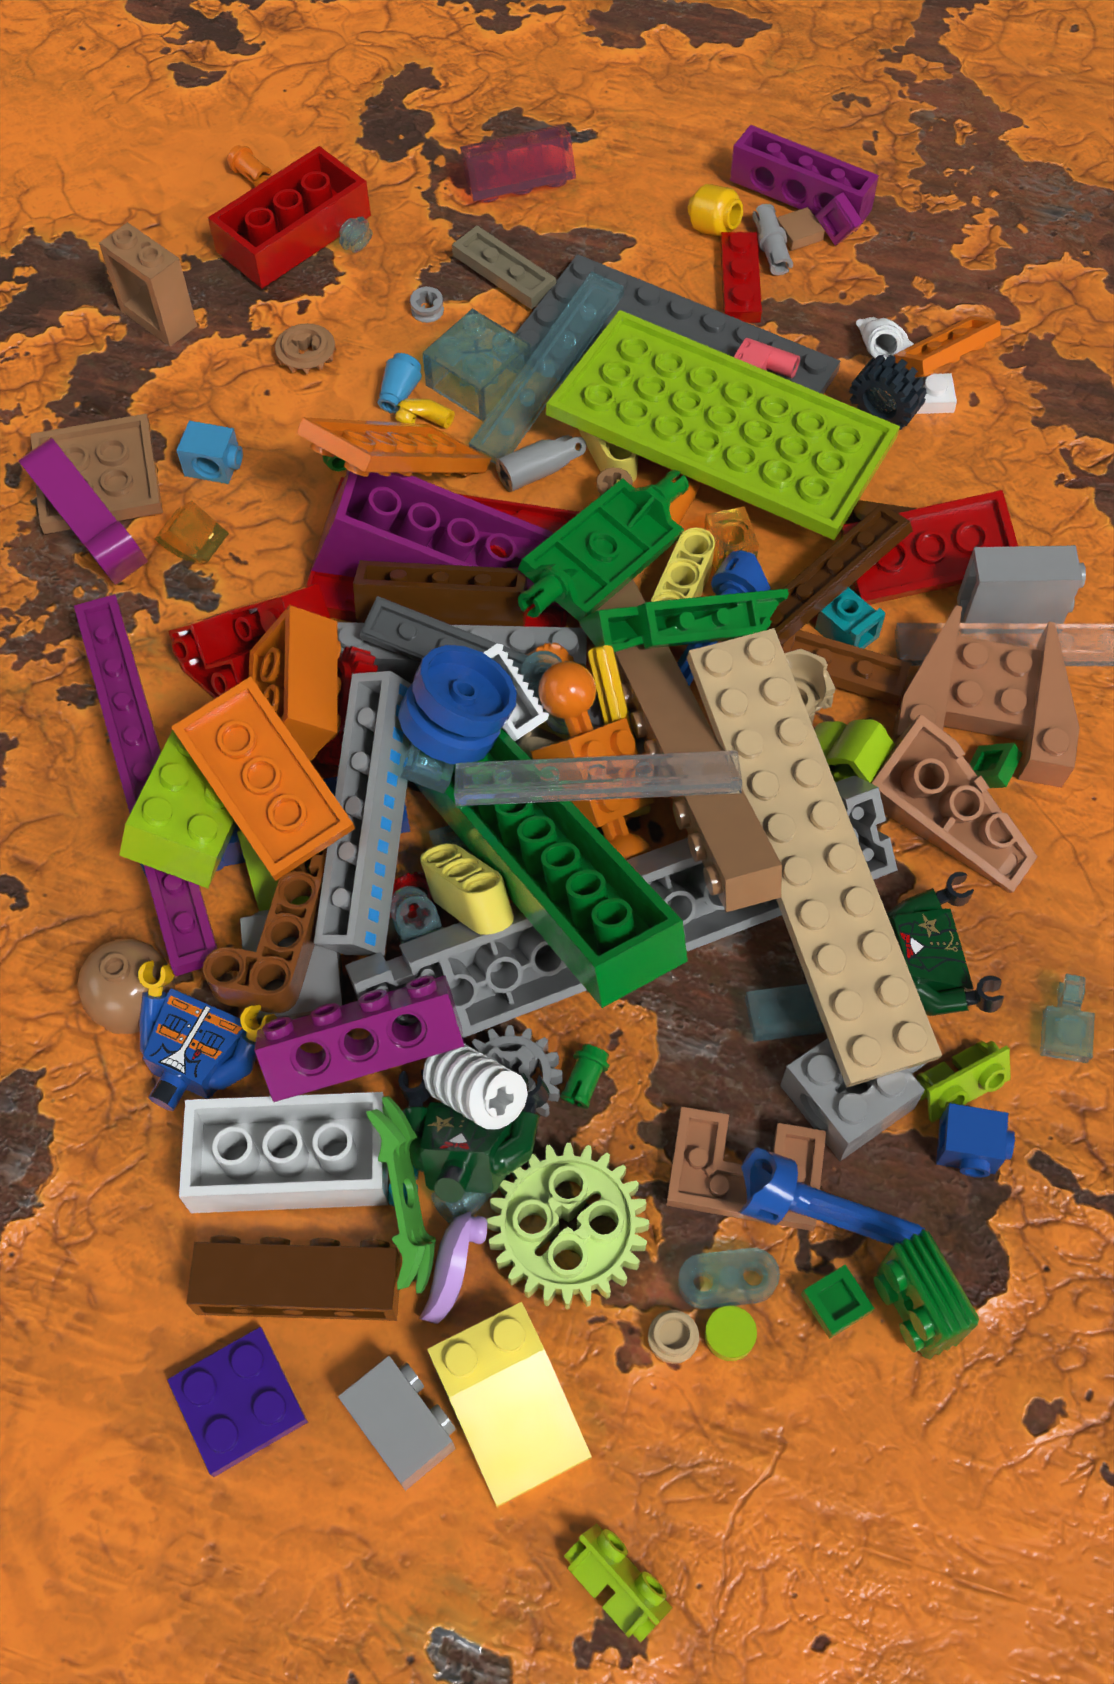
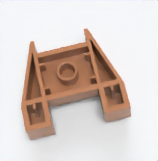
[892,605,1080,788]

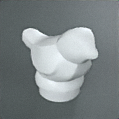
[856,317,914,360]

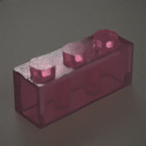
[460,124,576,203]

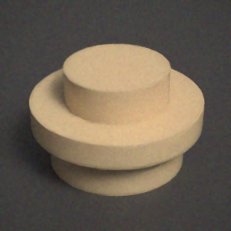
[648,1310,699,1364]

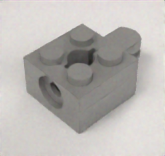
[780,1038,927,1161]

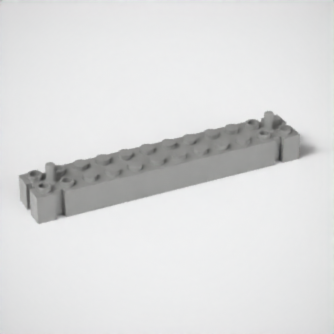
[345,775,898,1038]

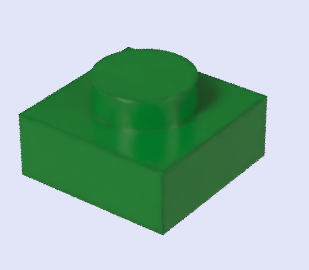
[969,743,1023,788]
[801,1265,875,1339]

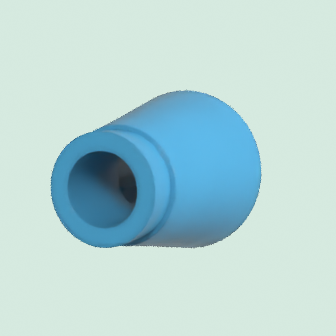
[377,353,422,413]

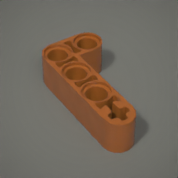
[203,848,327,1014]

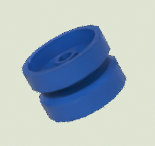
[398,645,517,765]

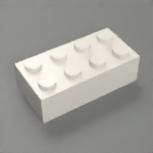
[179,1092,388,1213]

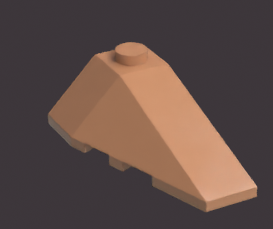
[871,714,1038,893]

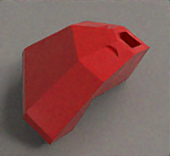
[168,583,331,699]

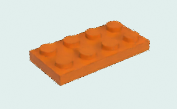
[171,676,355,881]

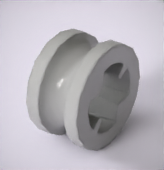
[410,286,444,323]

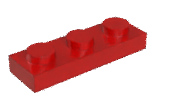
[720,232,762,323]

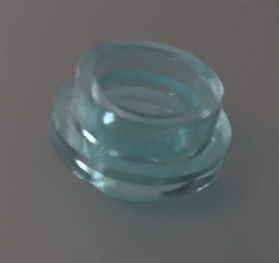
[339,217,373,253]

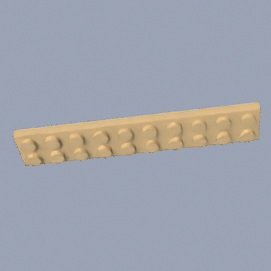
[687,628,942,1088]

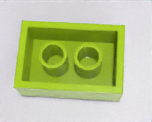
[119,722,237,888]

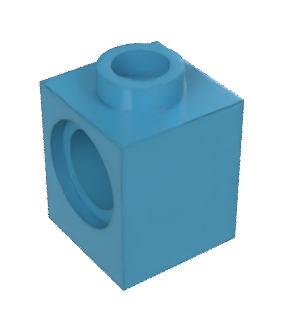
[176,421,243,484]

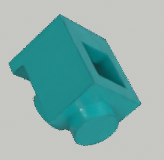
[815,587,886,649]

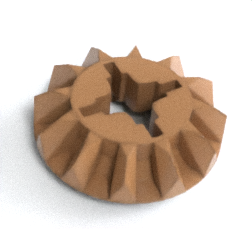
[275,323,336,374]

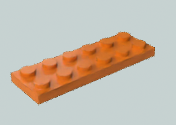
[297,417,491,477]

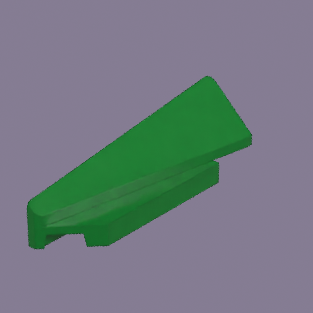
[579,588,789,653]

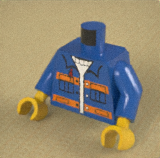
[138,960,277,1111]

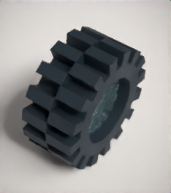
[849,355,927,430]

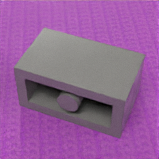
[338,1356,456,1491]

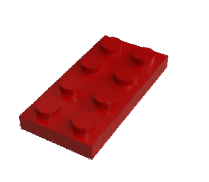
[841,490,1018,605]

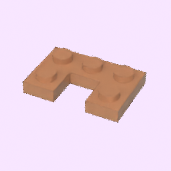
[666,1106,826,1231]

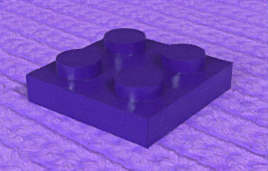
[167,1327,308,1477]

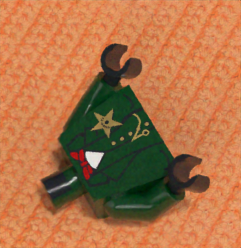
[887,872,1004,1016]
[398,1069,549,1203]

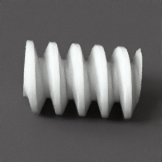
[423,1044,528,1129]

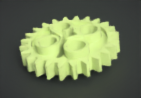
[487,1143,649,1309]

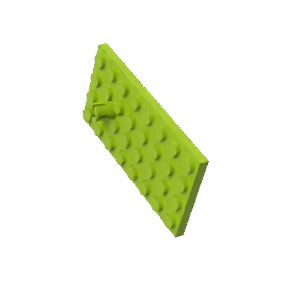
[546,310,900,540]

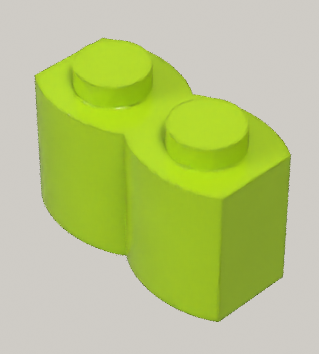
[814,719,895,783]

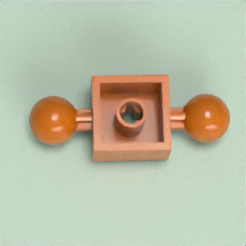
[531,661,655,860]

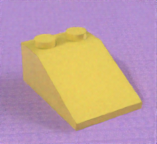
[427,1302,592,1507]

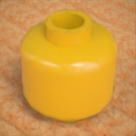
[688,184,743,236]

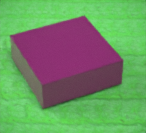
[815,192,863,246]

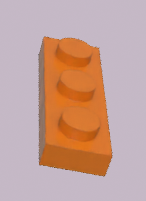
[894,316,1001,377]

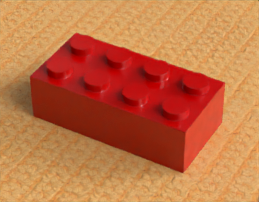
[208,146,371,289]

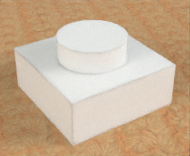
[915,373,957,414]

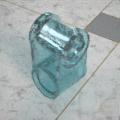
[390,886,443,945]

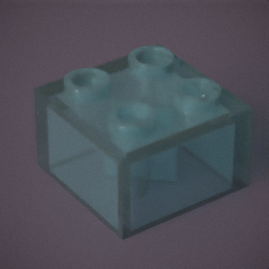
[423,308,532,421]

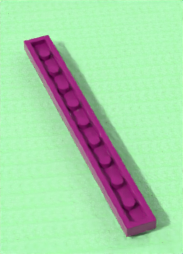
[74,594,218,977]

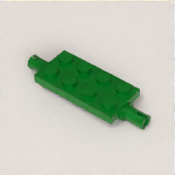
[518,470,689,621]

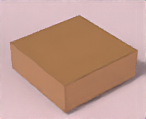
[777,207,825,251]

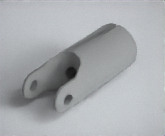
[496,435,587,492]

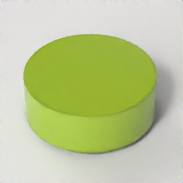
[705,1306,757,1361]

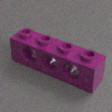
[730,125,879,232]
[255,975,464,1102]

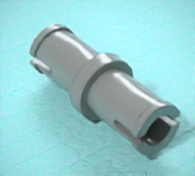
[752,204,793,276]

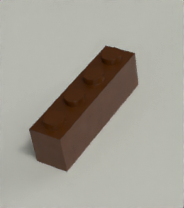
[353,560,527,626]
[186,1235,402,1321]

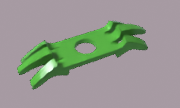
[366,1096,436,1294]

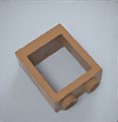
[99,222,197,347]

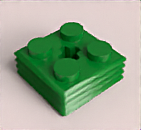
[873,1229,979,1360]

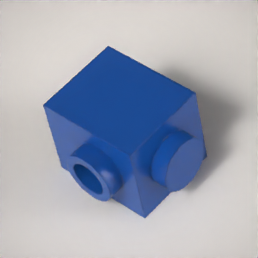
[936,1103,1015,1177]

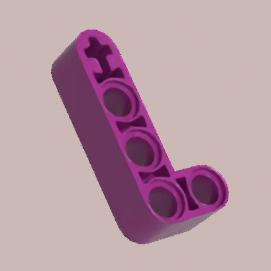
[18,437,148,585]

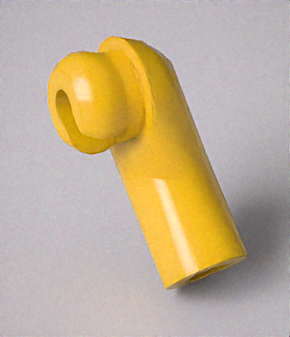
[395,398,455,429]

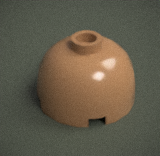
[77,939,175,1034]

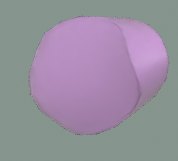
[419,1211,487,1324]

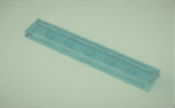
[469,271,624,464]

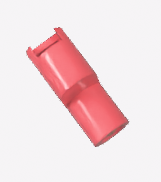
[734,338,800,379]

